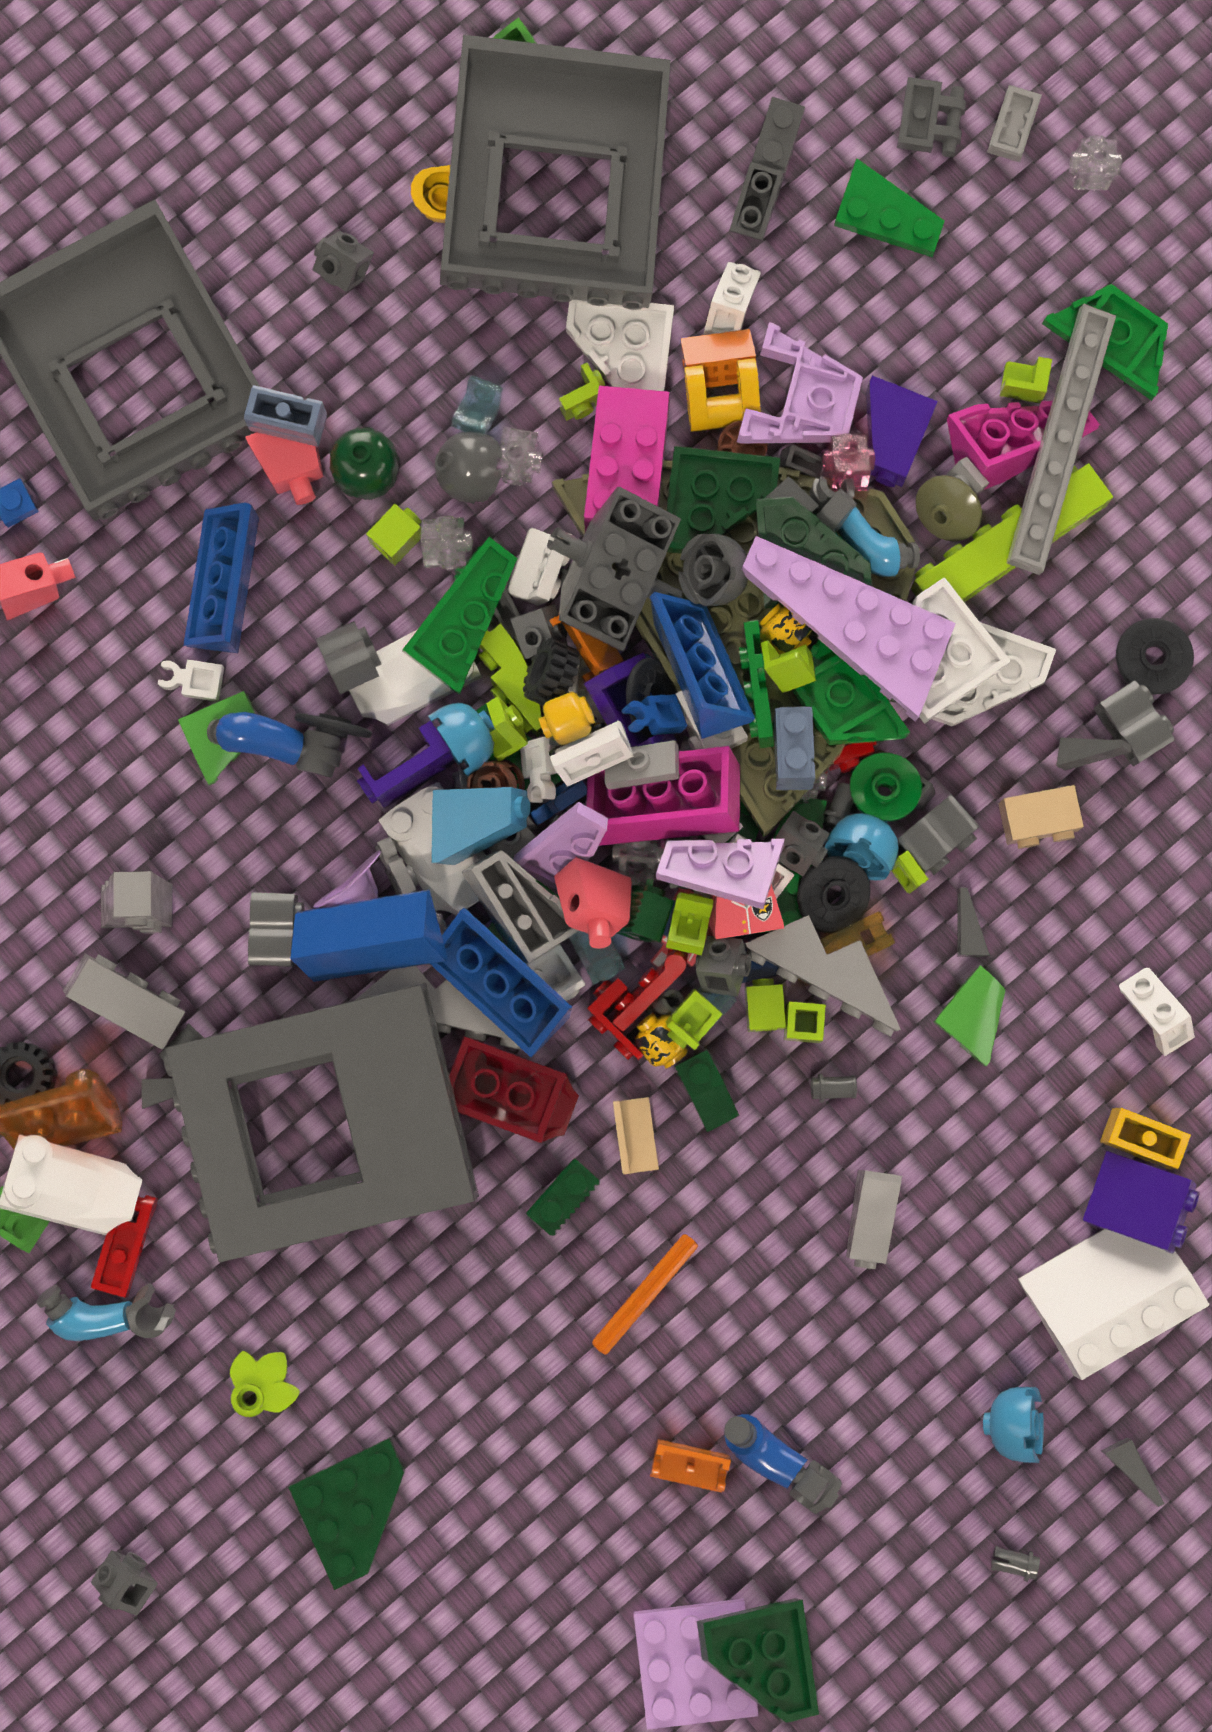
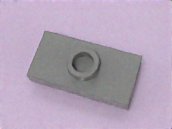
[987,85,1042,163]
[605,740,679,789]

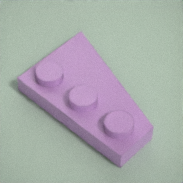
[514,802,608,890]
[656,839,785,909]

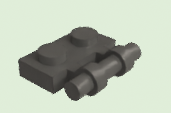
[897,77,966,157]

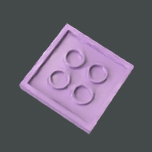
[634,1598,758,1730]

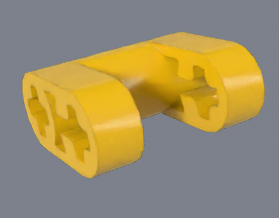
[684,358,761,432]

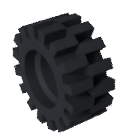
[523,638,580,706]
[0,1042,57,1108]

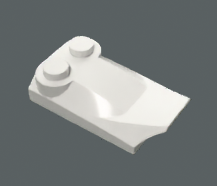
[349,629,482,726]
[379,782,486,916]
[0,1134,142,1235]

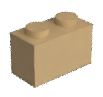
[998,785,1084,849]

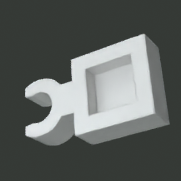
[158,659,224,702]
[520,737,557,803]

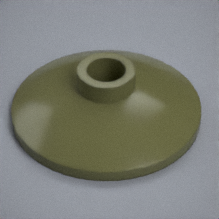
[915,475,982,542]

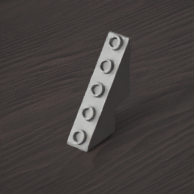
[744,915,901,1037]
[355,966,521,1050]

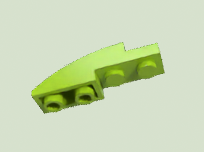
[479,623,543,737]

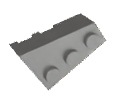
[462,850,579,964]
[101,871,172,934]
[63,953,185,1050]

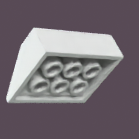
[1018,1229,1209,1380]

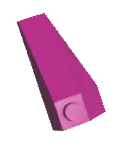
[947,400,1100,490]

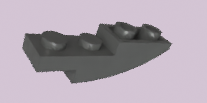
[729,97,805,241]

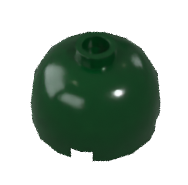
[329,427,400,500]

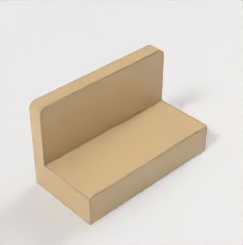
[613,1097,659,1175]

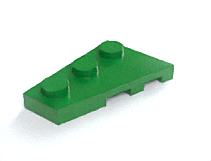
[834,158,945,258]
[739,620,774,749]

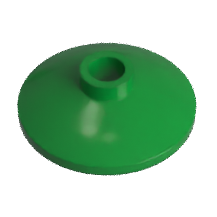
[850,753,922,821]

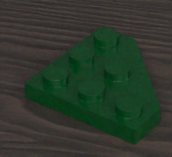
[666,446,780,554]
[756,496,872,609]
[288,1437,405,1590]
[697,1598,819,1723]

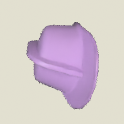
[313,850,381,908]

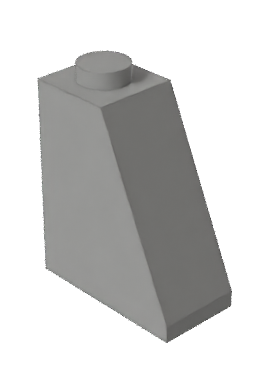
[846,1170,902,1270]

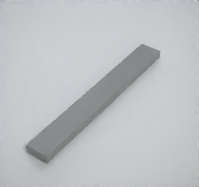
[1006,304,1116,575]

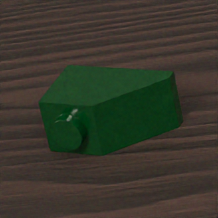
[674,1050,739,1132]

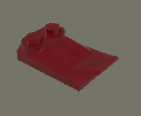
[449,1036,579,1143]

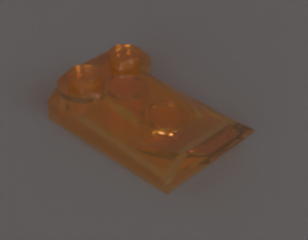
[0,1069,123,1149]

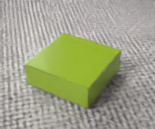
[892,850,929,894]

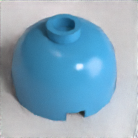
[428,703,495,777]
[824,813,898,881]
[983,1387,1044,1463]

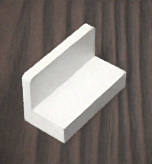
[550,721,634,787]

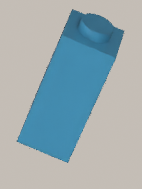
[432,787,530,865]

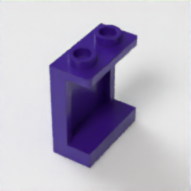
[584,652,677,747]
[357,720,456,808]
[1083,1151,1200,1254]

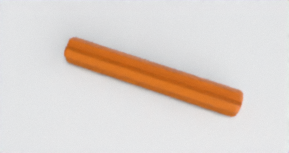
[592,1234,698,1355]

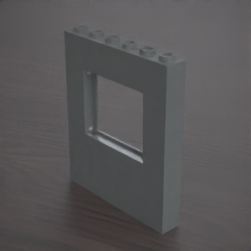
[440,35,671,310]
[0,200,260,521]
[164,983,479,1263]

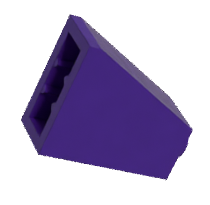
[866,375,938,487]

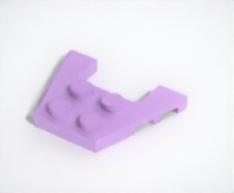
[737,322,863,443]

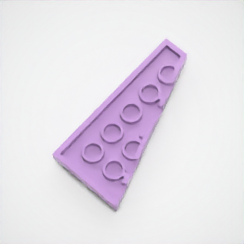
[742,536,956,722]

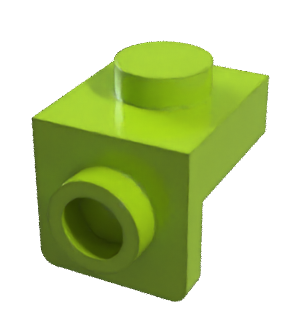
[559,362,606,421]
[486,696,528,761]
[666,892,714,956]
[666,988,723,1050]

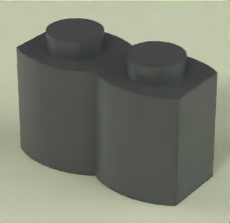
[316,621,382,694]
[1094,681,1175,767]
[898,794,980,875]
[248,892,304,967]

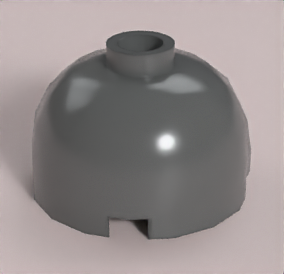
[435,432,502,504]
[679,534,748,606]

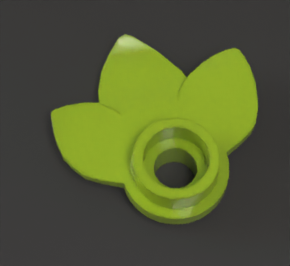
[230,1351,300,1417]

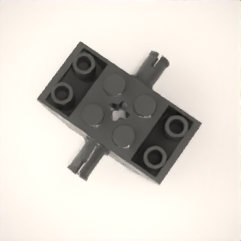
[547,487,682,651]

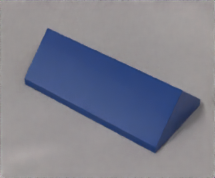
[183,502,259,654]
[650,592,755,739]
[290,889,448,982]
[430,908,572,1057]

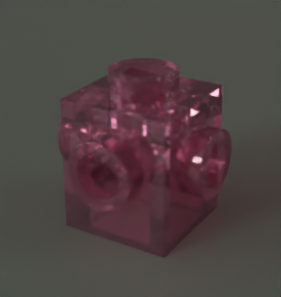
[822,433,875,492]

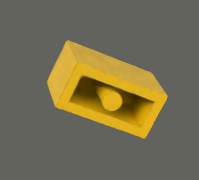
[1100,1108,1191,1169]

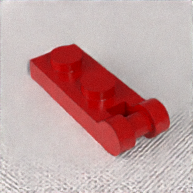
[612,948,690,1032]
[90,1195,158,1298]

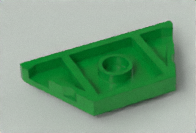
[1042,284,1168,401]
[792,639,910,745]

